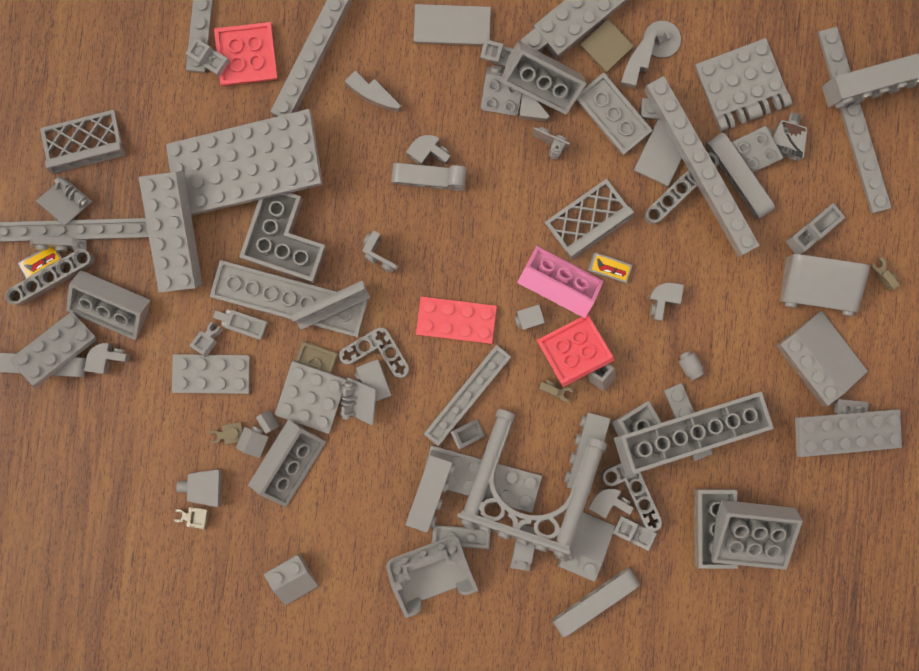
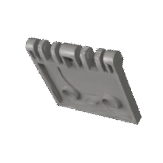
[694,38,792,132]

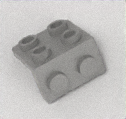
[481,65,522,116]
[362,230,399,273]

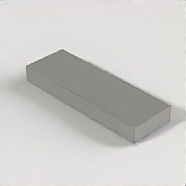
[432,525,490,549]

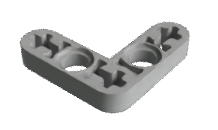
[339,328,409,378]

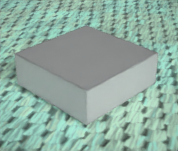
[256,410,280,434]

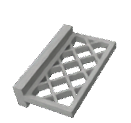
[40,110,126,174]
[545,179,634,261]
[290,280,371,330]

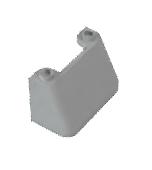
[780,254,870,316]
[386,536,478,618]

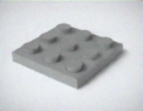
[275,360,347,434]

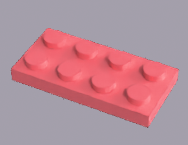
[416,297,497,344]

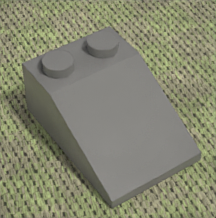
[557,512,615,582]

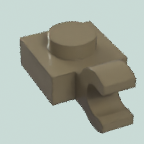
[870,257,900,291]
[538,380,573,402]

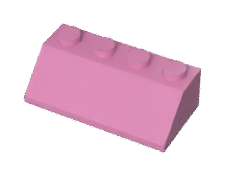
[517,246,604,318]

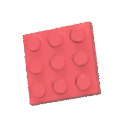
[214,22,278,86]
[537,314,615,387]

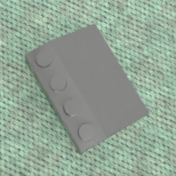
[775,311,868,406]
[711,500,803,570]

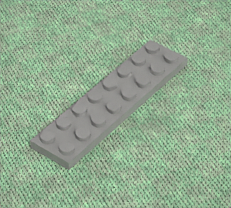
[210,260,368,337]

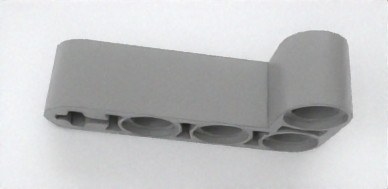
[391,163,467,191]
[601,462,662,532]

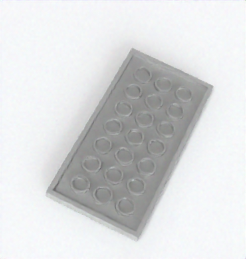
[166,109,323,216]

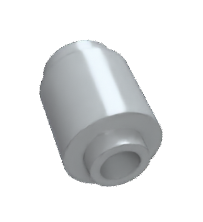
[678,351,704,380]

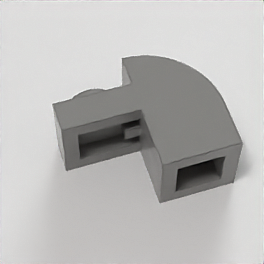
[406,135,451,165]
[648,283,684,321]
[84,343,131,374]
[587,488,634,518]
[510,526,536,571]

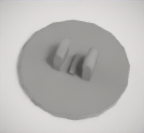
[643,21,681,58]

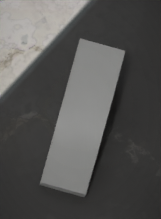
[621,30,657,89]
[345,70,402,112]
[785,203,845,254]

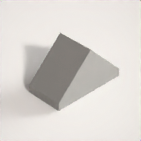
[519,93,549,122]
[450,419,485,449]

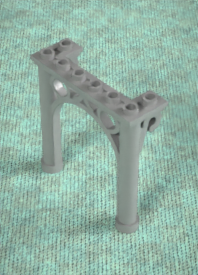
[457,409,607,562]

